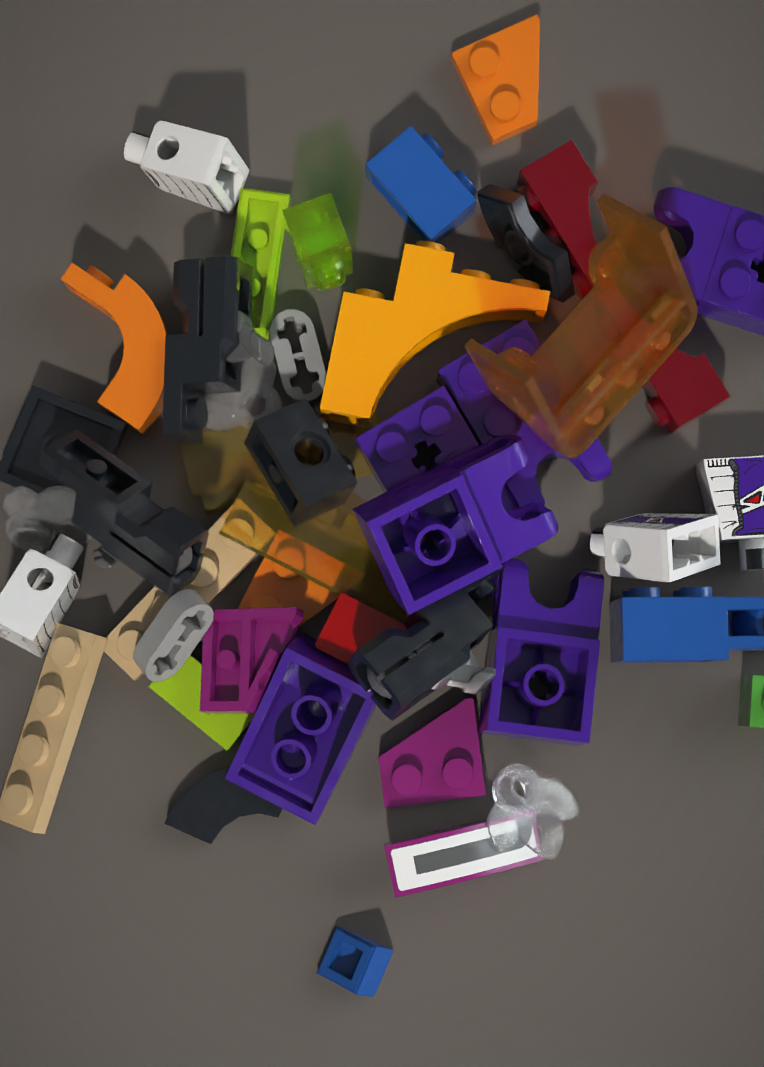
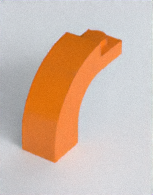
[60,263,169,436]

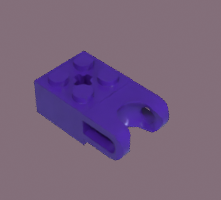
[629,187,764,336]
[436,319,612,508]
[352,386,516,545]
[352,434,559,615]
[478,558,604,746]

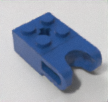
[609,587,764,663]

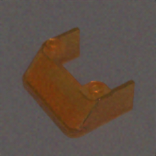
[464,193,698,458]

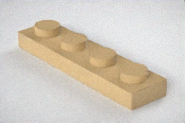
[104,499,276,681]
[0,623,108,834]

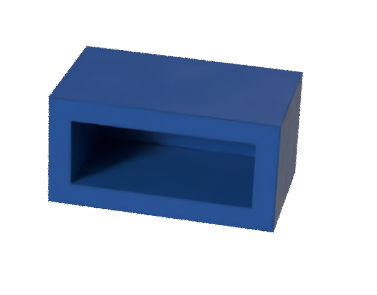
[365,126,477,243]

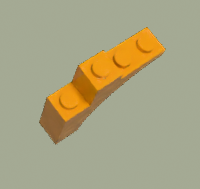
[320,241,550,429]

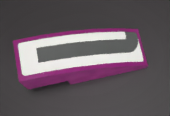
[384,809,544,898]

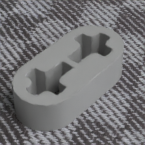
[270,309,326,405]
[133,589,214,682]

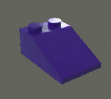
[225,632,377,826]

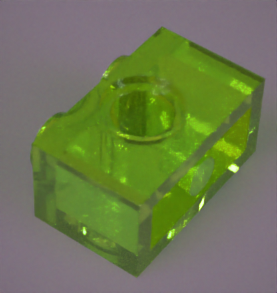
[282,193,353,291]

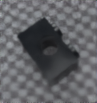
[244,398,358,527]

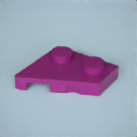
[200,607,304,714]
[378,698,486,808]

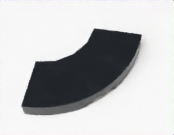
[477,184,575,303]
[164,766,283,844]

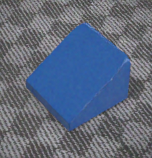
[317,926,393,997]

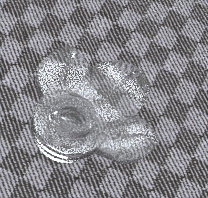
[204,357,282,432]
[3,485,94,552]
[487,763,579,860]

